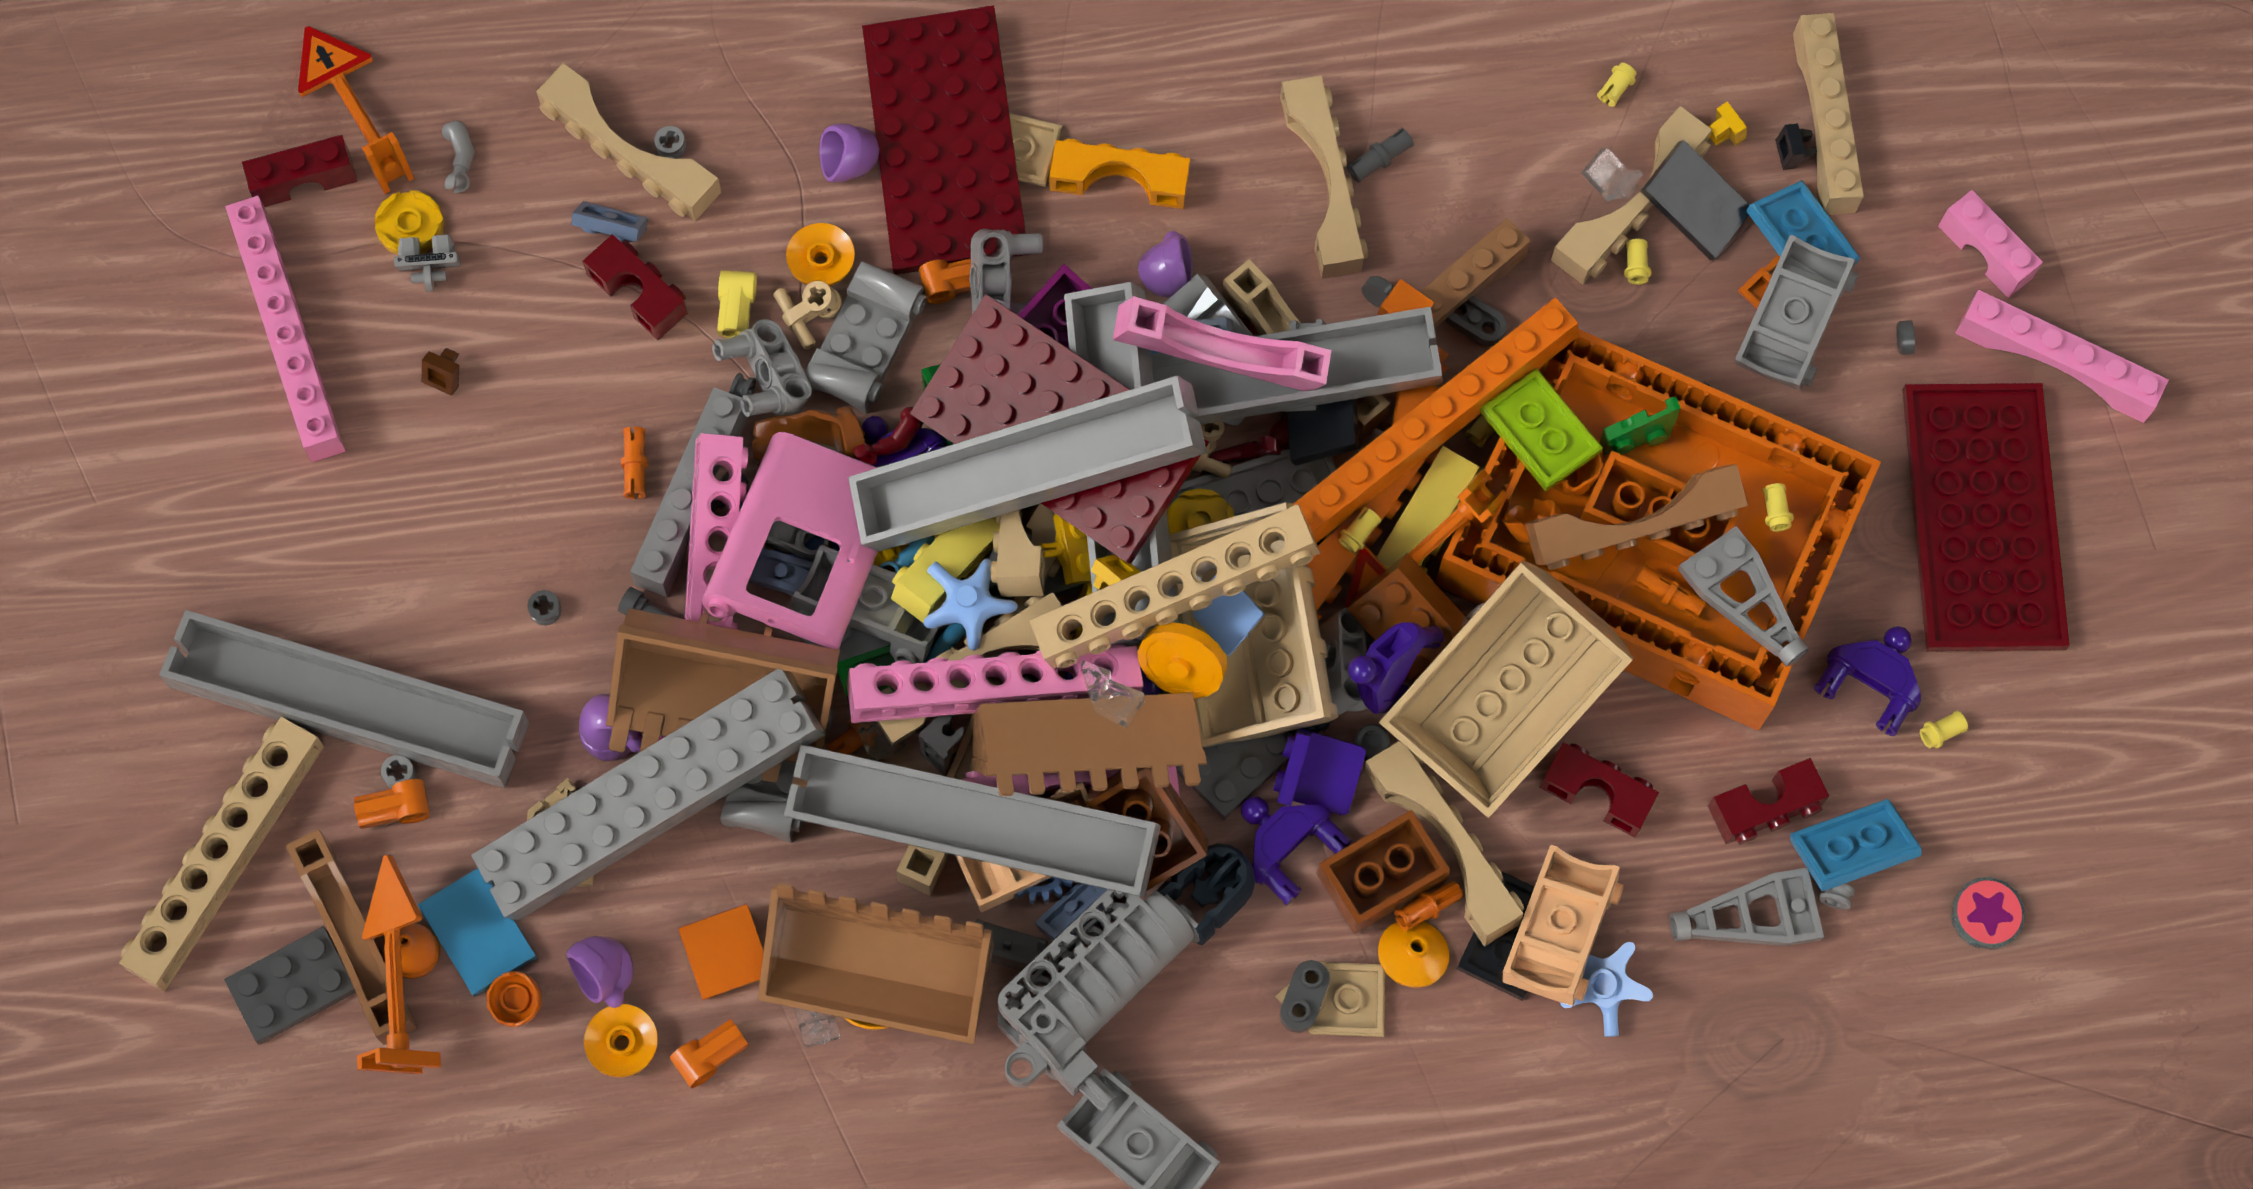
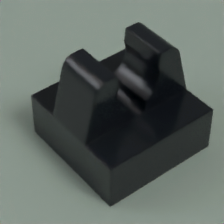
[1775,123,1817,170]

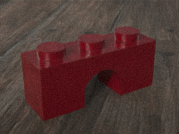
[242,135,358,207]
[582,234,688,341]
[1539,742,1659,838]
[1708,758,1829,845]

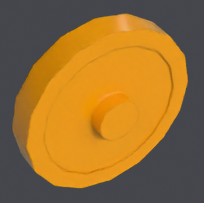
[1137,622,1228,699]

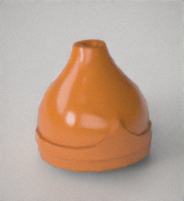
[383,924,440,979]

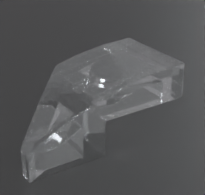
[1081,660,1144,728]

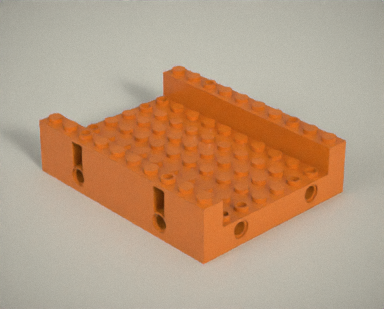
[1435,329,1881,731]

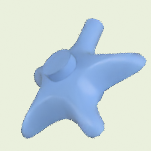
[924,559,1018,651]
[1560,942,1653,1037]

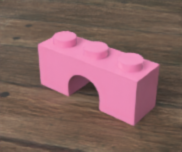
[1938,190,2043,298]

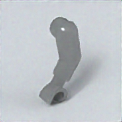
[442,121,475,193]

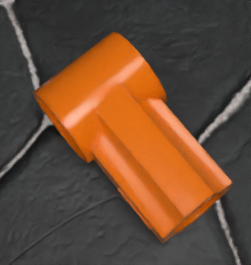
[919,259,971,304]
[353,779,430,829]
[670,1019,749,1089]

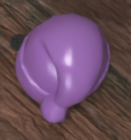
[819,124,880,182]
[1138,231,1193,298]
[579,694,643,761]
[566,936,633,1008]

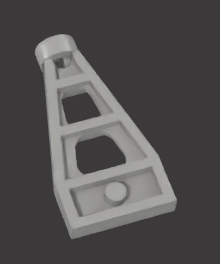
[1678,526,1809,667]
[1669,868,1824,946]

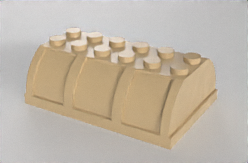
[1169,502,1339,747]
[1379,560,1634,818]

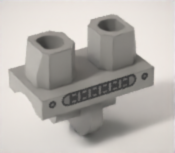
[394,235,461,292]

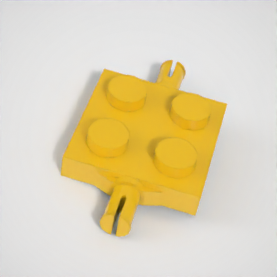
[1038,514,1091,585]

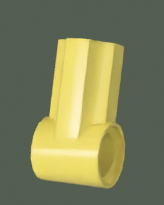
[717,270,757,338]

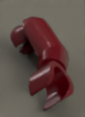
[853,407,923,466]
[1208,436,1281,474]

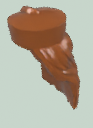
[752,407,865,468]

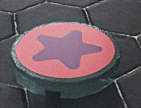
[1951,877,2025,950]

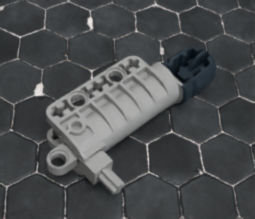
[997,843,1255,1112]

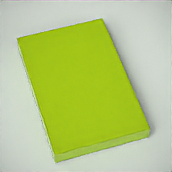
[1480,368,1603,491]

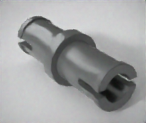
[1347,128,1414,183]

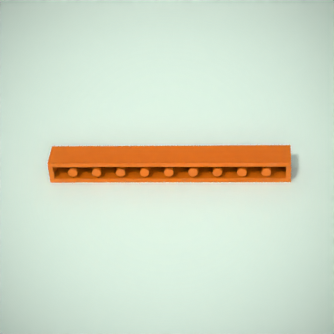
[1293,297,1579,543]

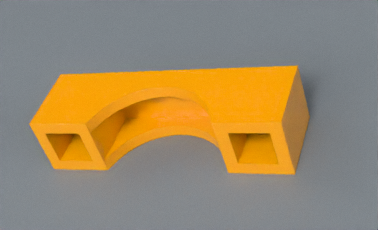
[1049,139,1190,209]

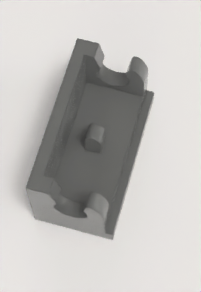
[918,715,964,776]
[975,919,1048,975]

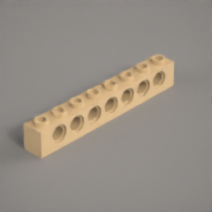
[1029,504,1320,669]
[119,717,324,992]

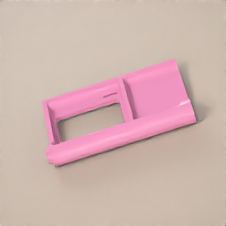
[702,432,878,650]

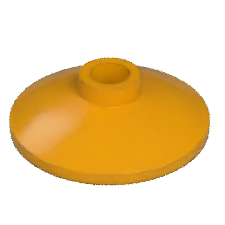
[786,223,855,286]
[1378,921,1449,988]
[584,1004,658,1078]

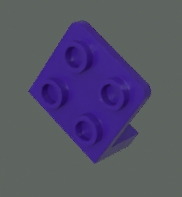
[1273,728,1366,815]

